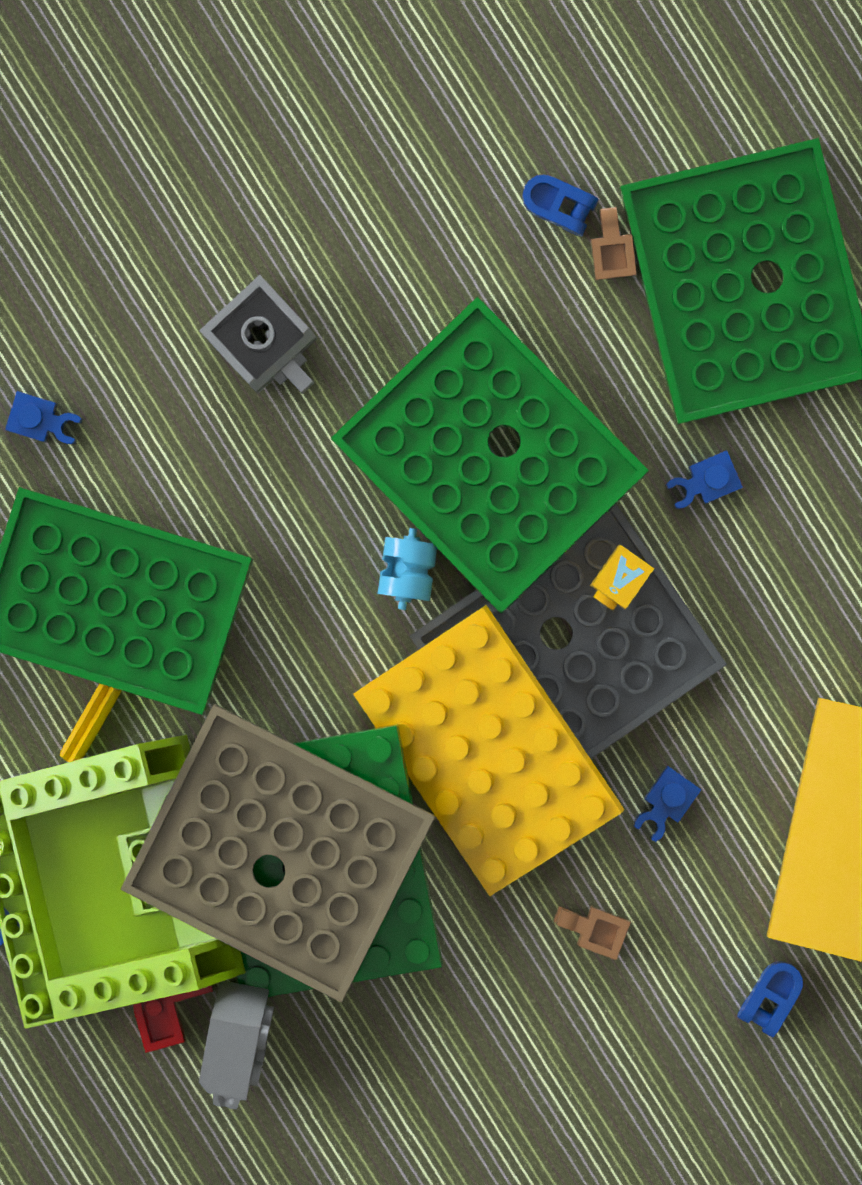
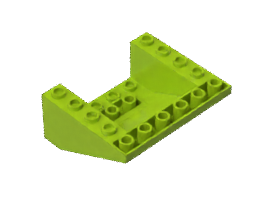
[0,735,246,1029]

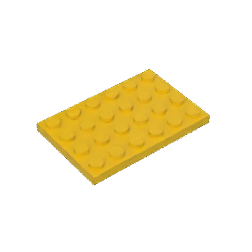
[353,605,625,896]

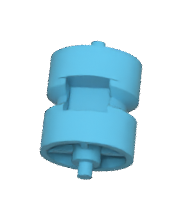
[377,528,437,610]

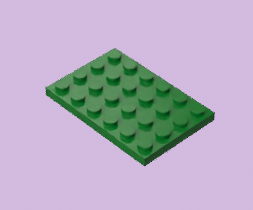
[0,487,254,716]

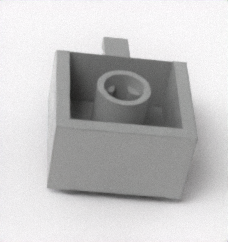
[199,275,317,394]
[199,981,274,1109]

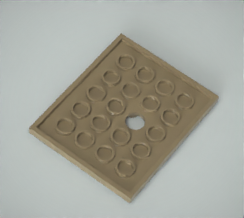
[120,704,436,1003]

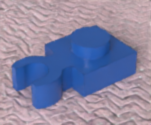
[5,391,83,445]
[665,450,743,509]
[633,766,701,842]

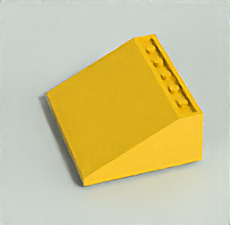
[767,698,862,962]

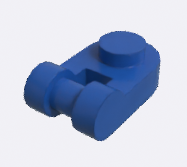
[522,174,599,237]
[737,961,803,1038]

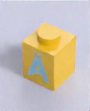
[590,545,655,611]

